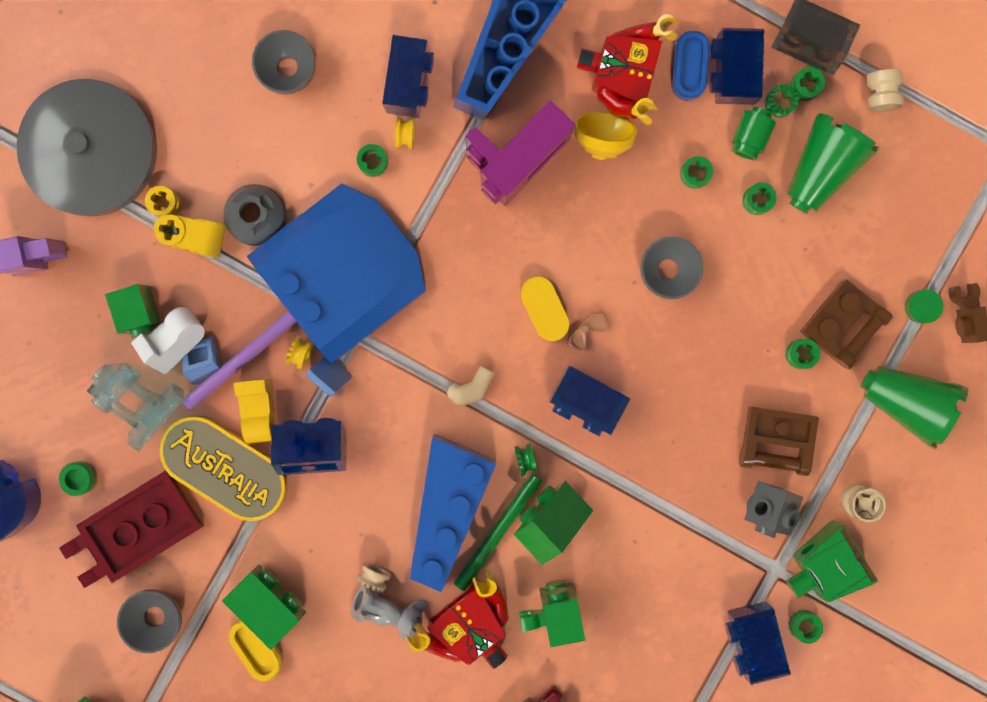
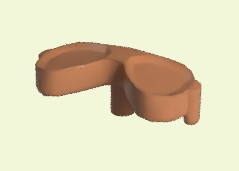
[568,313,608,351]

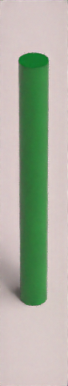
[454,473,542,591]

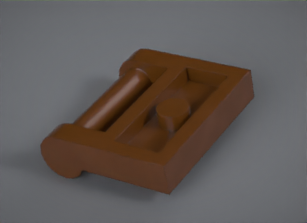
[800,279,893,370]
[739,406,819,476]

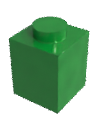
[105,284,161,338]

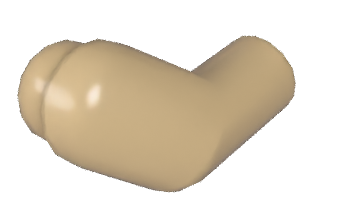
[447,366,495,406]

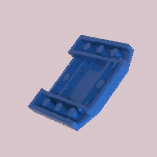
[247,183,426,364]

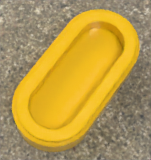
[521,277,569,341]
[228,619,283,681]

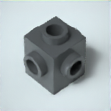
[744,481,803,538]

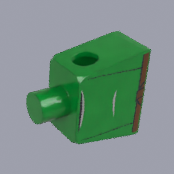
[786,520,878,602]

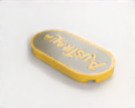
[160,417,287,521]

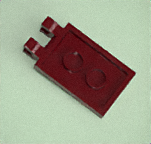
[59,470,204,588]

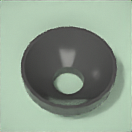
[252,30,316,95]
[224,184,287,246]
[640,236,703,299]
[117,589,182,653]

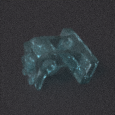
[86,362,184,452]

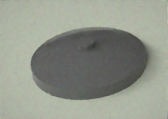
[17,79,157,217]

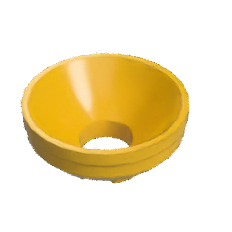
[574,112,637,160]

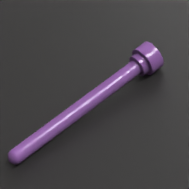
[183,311,297,409]

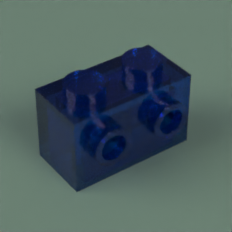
[382,35,434,118]
[548,365,631,437]

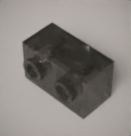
[771,0,860,76]

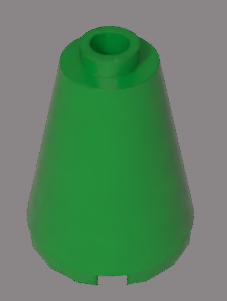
[787,113,879,214]
[860,366,968,449]

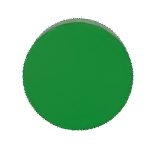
[905,289,943,324]
[59,461,97,496]

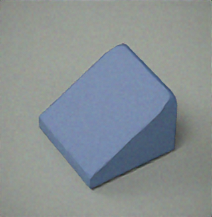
[182,337,222,385]
[306,357,352,396]

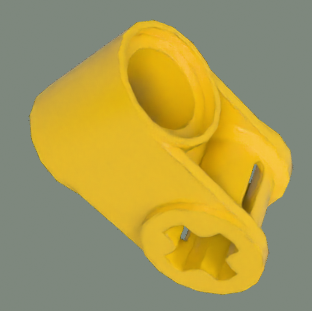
[154,214,226,258]

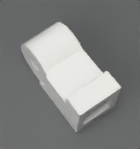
[131,307,205,375]

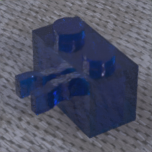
[271,418,346,475]

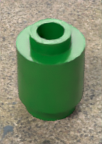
[731,107,776,161]

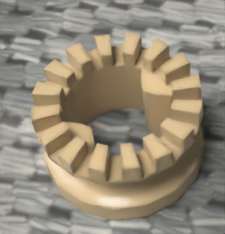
[356,563,391,592]

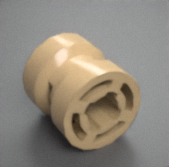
[866,69,904,112]
[840,484,886,523]

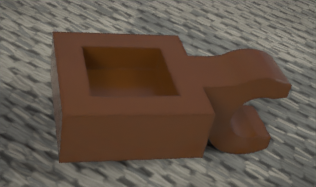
[948,283,987,343]

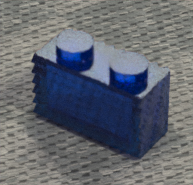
[709,28,765,105]
[725,602,791,685]

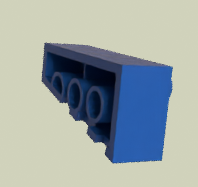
[453,0,567,120]
[410,434,496,592]

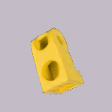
[233,378,276,444]

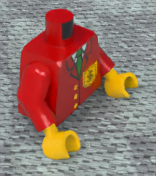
[577,14,679,125]
[405,570,509,669]

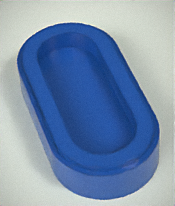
[671,31,710,101]

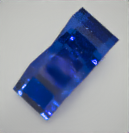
[0,460,41,542]

